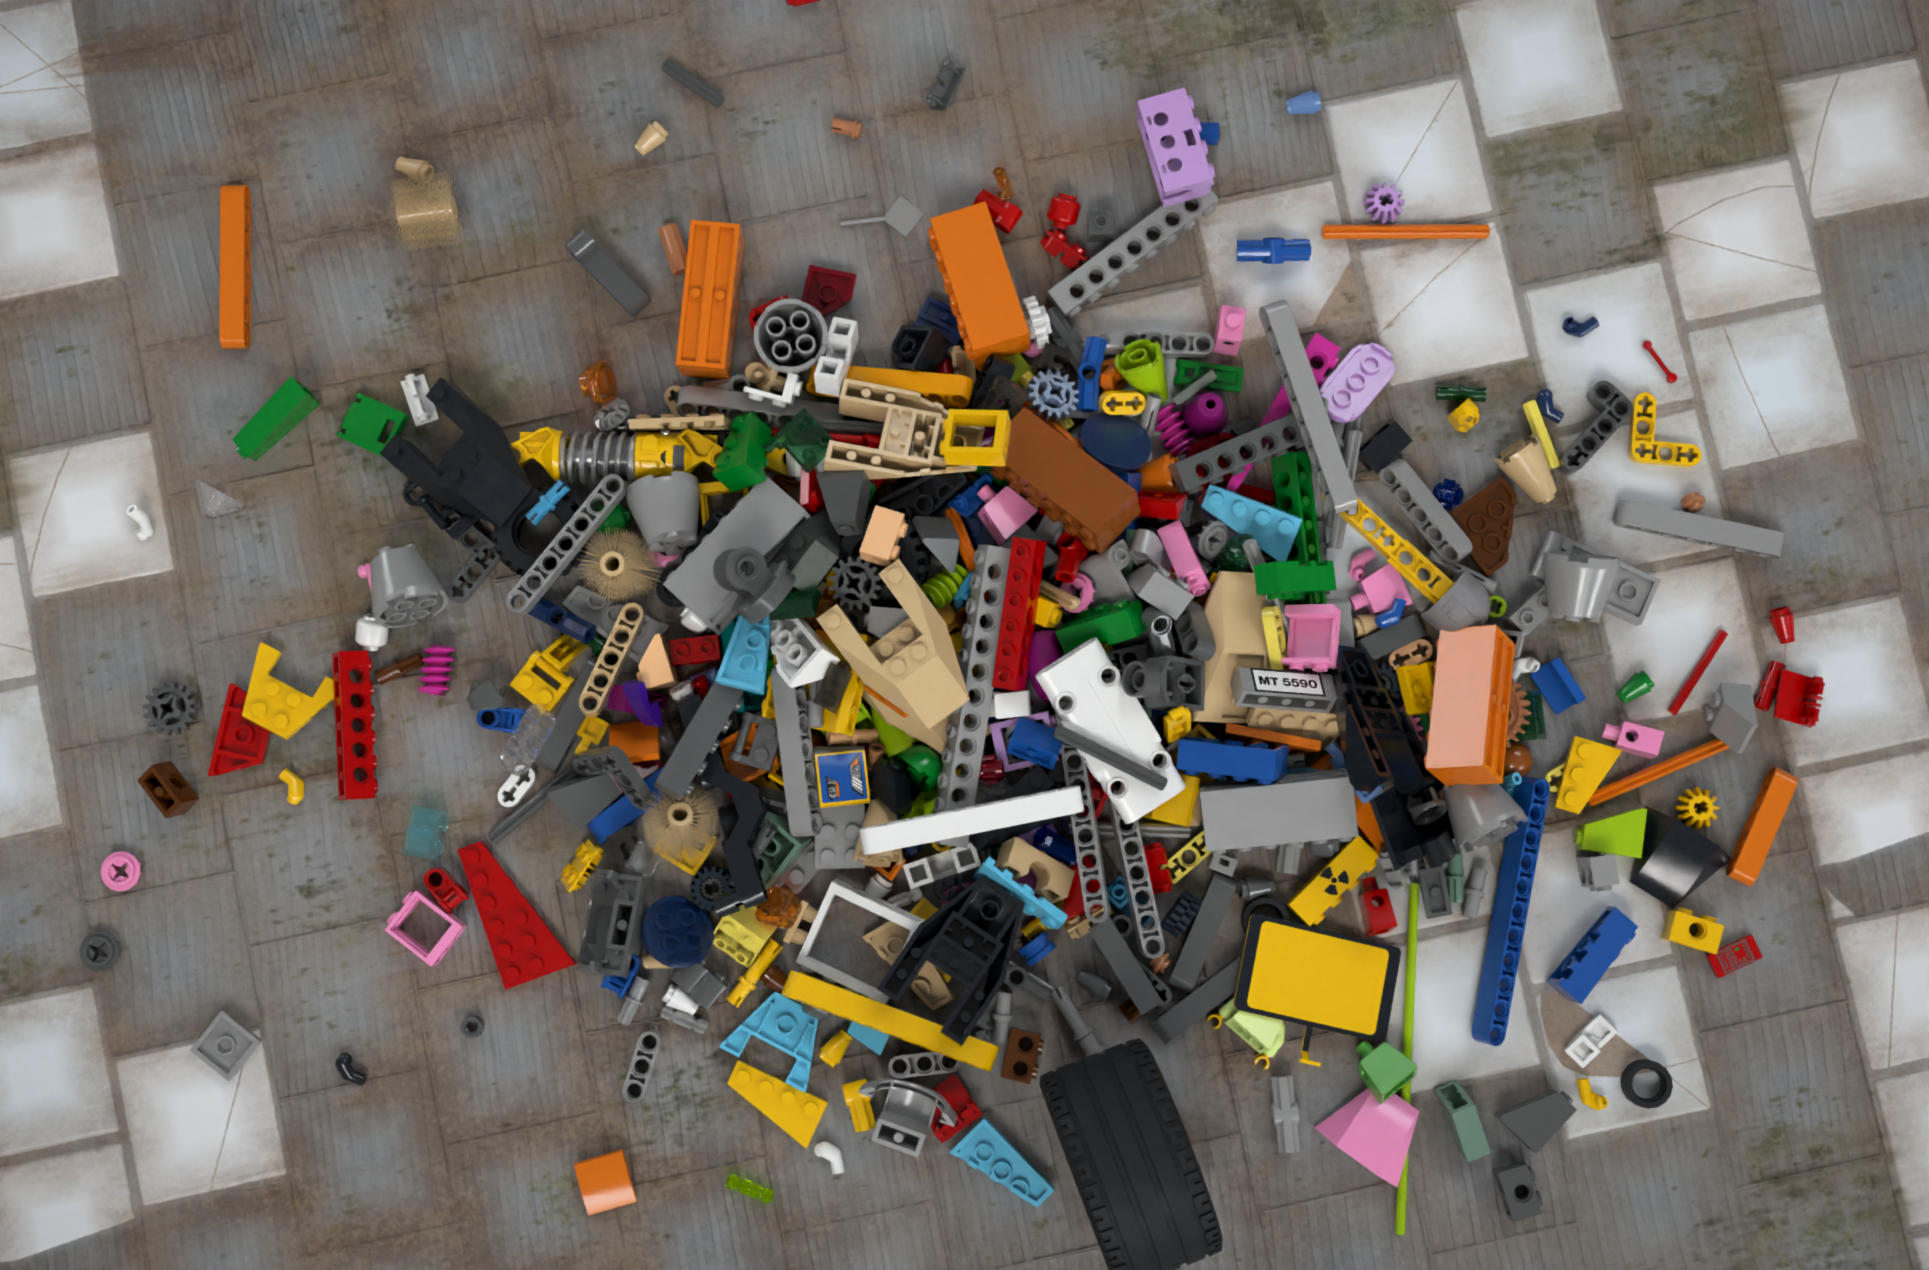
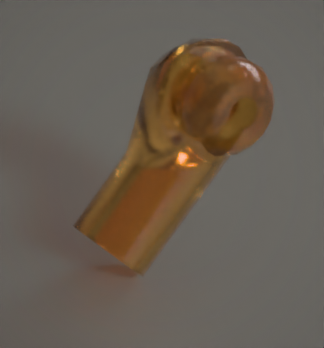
[993,167,1014,202]

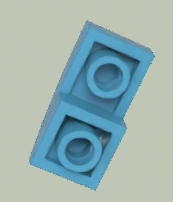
[1107,875,1158,927]

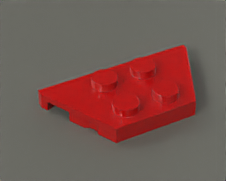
[207,683,271,777]

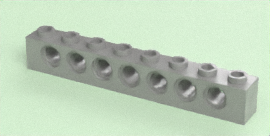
[1047,189,1218,319]

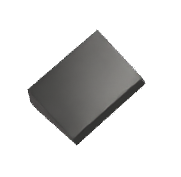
[912,516,960,574]

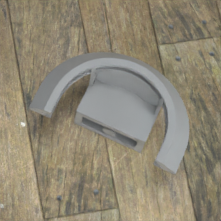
[858,1078,958,1158]

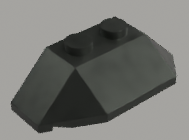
[768,509,842,602]

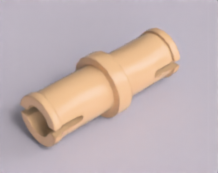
[826,728,878,746]

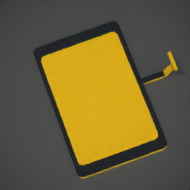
[1233,914,1401,1067]

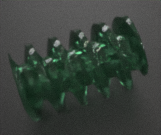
[1212,534,1258,574]

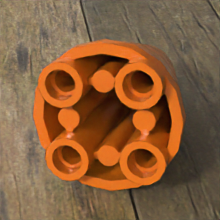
[1134,453,1184,493]

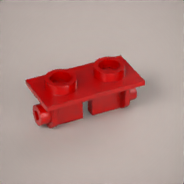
[1040,229,1090,271]
[1143,842,1173,894]

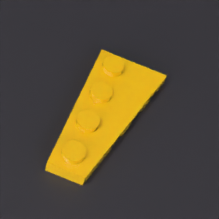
[727,1060,828,1149]

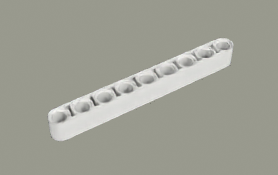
[859,785,1084,855]

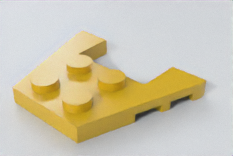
[242,642,334,740]

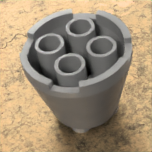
[754,299,828,373]
[626,471,700,556]
[370,544,448,628]
[1542,550,1620,622]
[1442,784,1528,854]

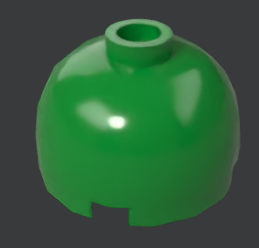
[896,744,943,793]

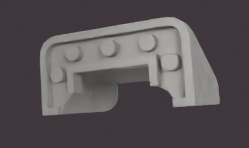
[1075,539,1173,650]

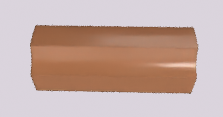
[657,223,687,276]

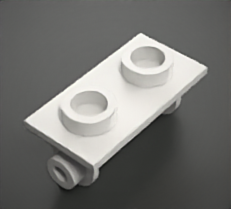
[401,374,439,427]

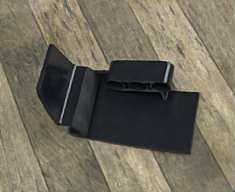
[1370,777,1458,871]

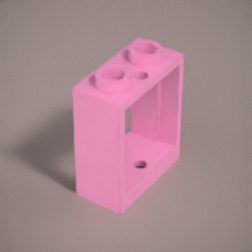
[1157,520,1212,596]
[385,890,467,967]

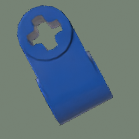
[476,707,527,734]
[600,954,643,1000]

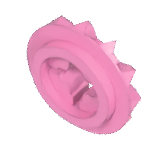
[1060,573,1096,613]
[101,851,142,891]

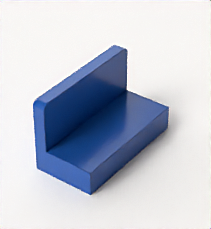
[1529,657,1586,715]
[1006,717,1063,770]

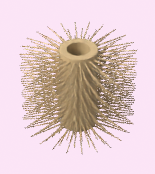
[390,172,462,251]
[577,527,663,604]
[642,783,719,869]

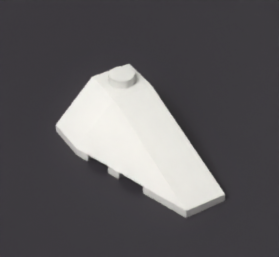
[770,600,841,688]

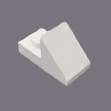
[989,690,1031,719]

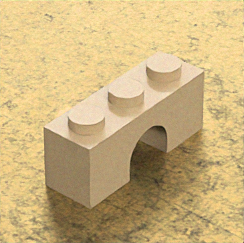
[995,836,1075,904]

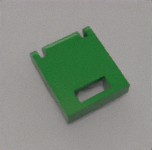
[335,392,410,459]

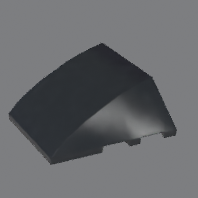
[1629,806,1732,908]

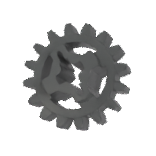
[829,556,884,610]
[143,682,200,736]

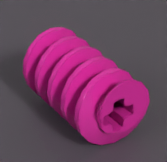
[1155,403,1194,457]
[417,644,456,697]

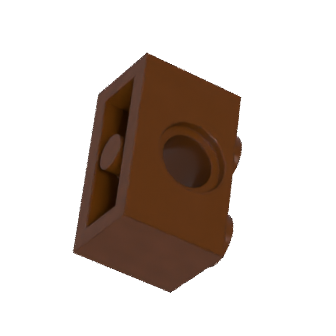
[137,761,200,818]

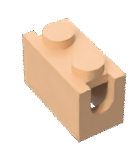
[859,505,908,567]

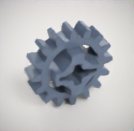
[1026,369,1079,422]

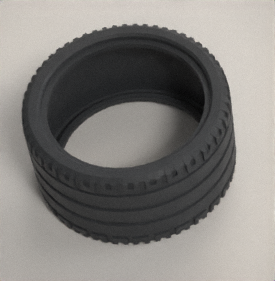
[1039,1038,1223,1270]

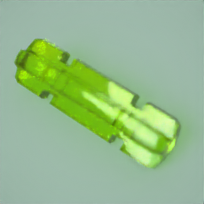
[726,1174,774,1204]

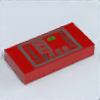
[1705,934,1763,978]

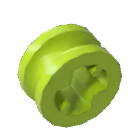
[1488,596,1507,619]

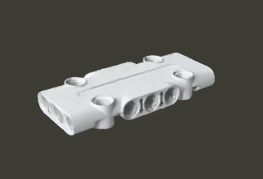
[1035,637,1186,824]

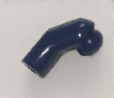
[1536,389,1564,424]

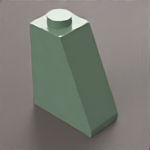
[1434,1080,1491,1162]

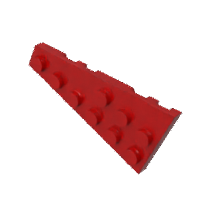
[457,841,577,990]

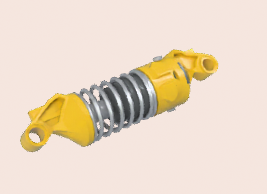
[511,427,723,485]

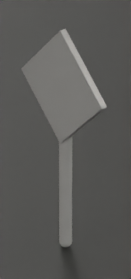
[839,196,925,237]

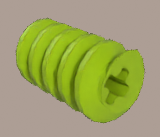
[920,564,969,609]

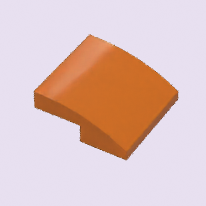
[574,1149,637,1216]

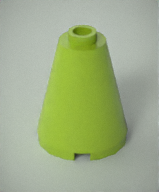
[1114,339,1168,406]
[871,706,927,759]

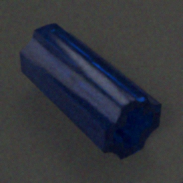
[1033,826,1078,867]

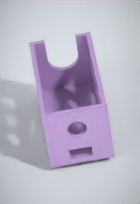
[1136,87,1215,207]

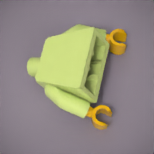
[1207,998,1285,1070]

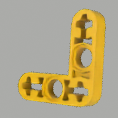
[1628,392,1702,468]

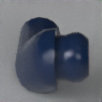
[1562,316,1599,338]

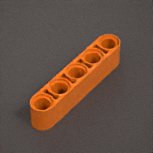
[1310,753,1386,855]
[1725,766,1799,887]

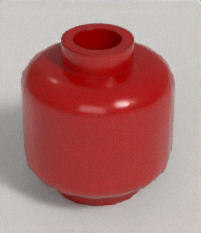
[1047,193,1081,230]

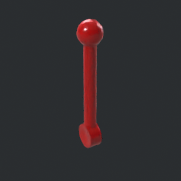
[1642,341,1677,383]

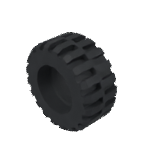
[491,485,590,582]
[834,513,931,607]

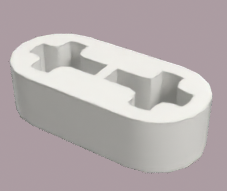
[497,766,537,807]

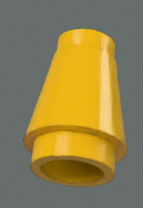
[817,1029,853,1068]

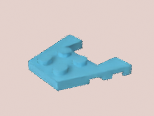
[719,991,819,1093]

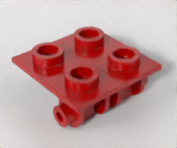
[1773,669,1825,728]
[930,1073,983,1143]

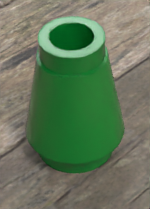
[1616,670,1655,704]

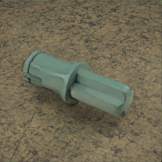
[1445,854,1466,903]

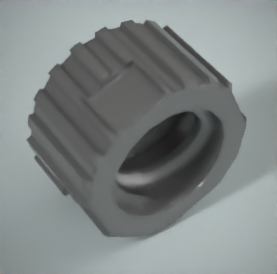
[460,1015,485,1038]

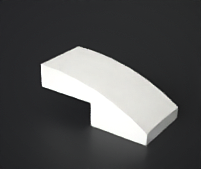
[1564,1012,1618,1068]

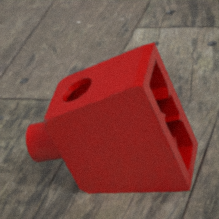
[1358,876,1398,937]

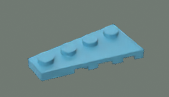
[1201,484,1303,561]
[715,612,773,695]
[973,856,1068,930]
[949,1116,1055,1207]

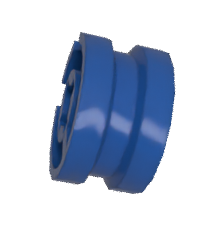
[1018,930,1057,967]

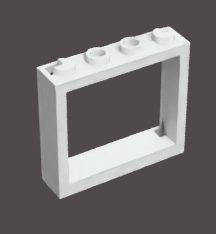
[796,878,925,1005]

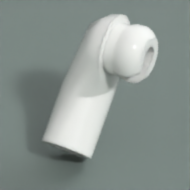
[127,505,153,541]

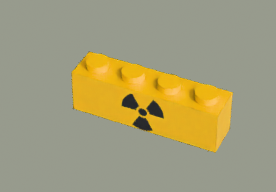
[1286,835,1379,926]

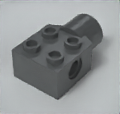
[1122,655,1205,713]

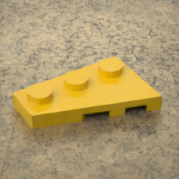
[1553,736,1623,814]

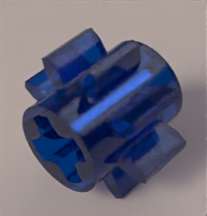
[1433,478,1463,510]

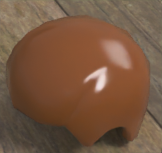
[1503,741,1533,777]

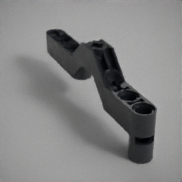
[677,692,768,918]

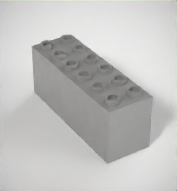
[663,477,811,636]
[1199,768,1358,854]

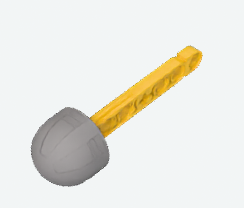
[1320,490,1490,632]

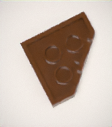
[1449,476,1517,577]

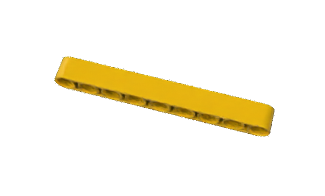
[781,970,999,1072]

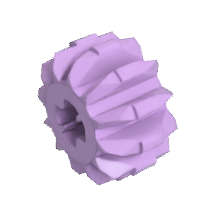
[1363,181,1405,224]

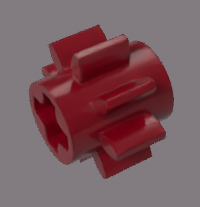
[979,754,1005,785]

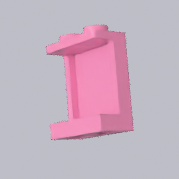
[1281,604,1341,672]

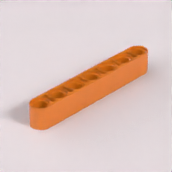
[219,185,251,349]

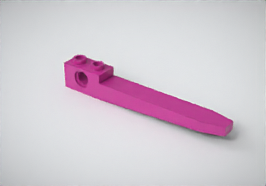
[1225,333,1341,492]

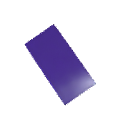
[622,680,663,727]

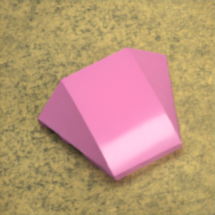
[1314,1088,1419,1188]

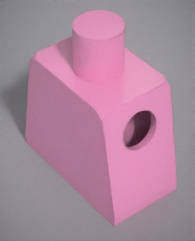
[1212,305,1246,356]
[977,484,1038,546]
[1349,563,1413,614]
[1602,721,1664,760]

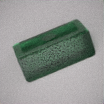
[769,590,821,621]

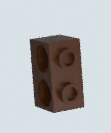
[1000,1026,1044,1084]

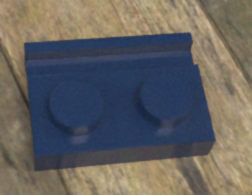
[913,295,961,347]

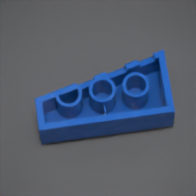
[1177,737,1289,784]
[1546,906,1638,1004]

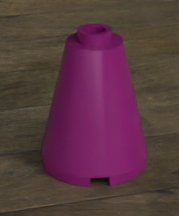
[1180,391,1229,439]
[1028,630,1063,702]

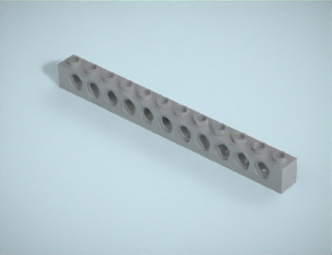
[934,545,1011,848]

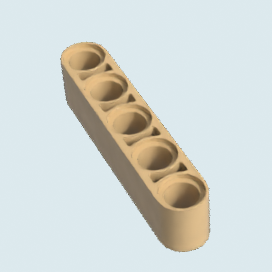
[579,603,644,718]

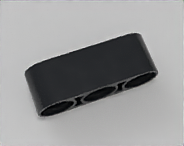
[962,353,1015,410]

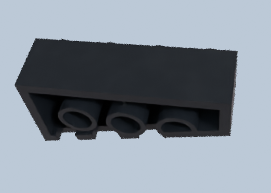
[870,472,971,546]

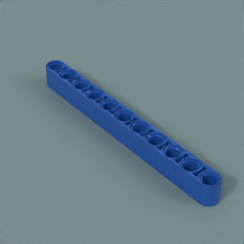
[1471,777,1550,1046]

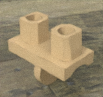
[744,359,786,393]
[776,899,818,945]

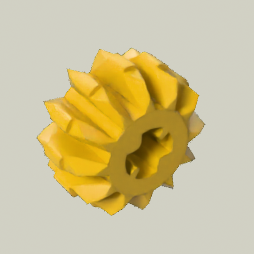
[1675,787,1720,829]

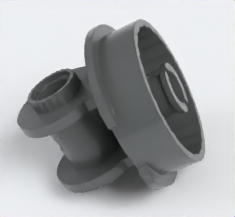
[713,547,796,625]

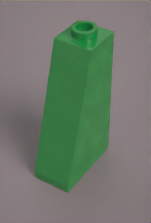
[232,377,321,461]

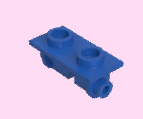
[948,472,998,518]

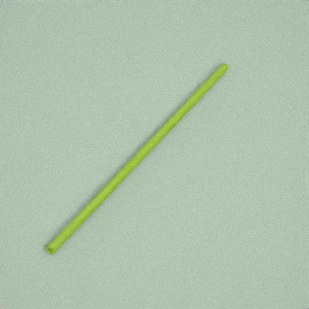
[1395,883,1419,1235]

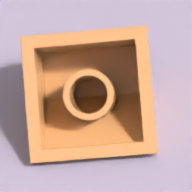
[636,633,680,692]

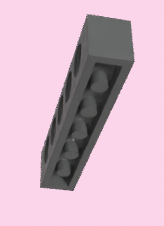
[1168,413,1305,495]

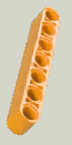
[806,363,974,408]

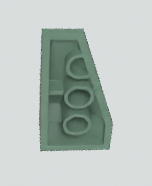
[755,812,814,907]

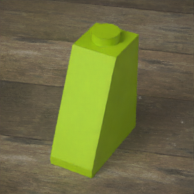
[1573,808,1647,858]

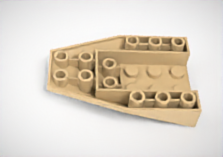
[1188,570,1271,724]

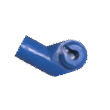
[1375,598,1407,628]

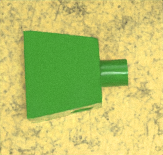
[1356,1040,1418,1105]

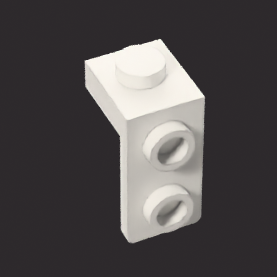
[743,373,803,408]

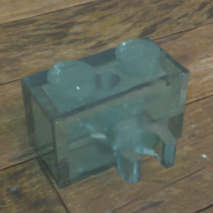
[402,805,449,860]

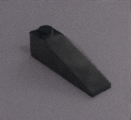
[969,765,1061,852]

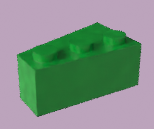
[712,412,772,492]
[1253,561,1337,601]
[1055,599,1146,655]

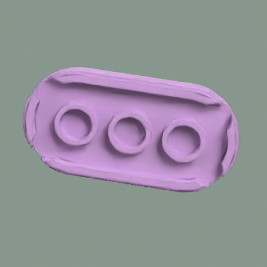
[1319,343,1395,423]

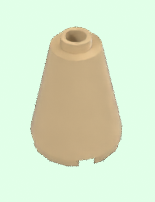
[1494,434,1557,504]
[853,796,903,867]

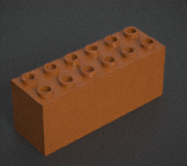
[987,407,1141,554]

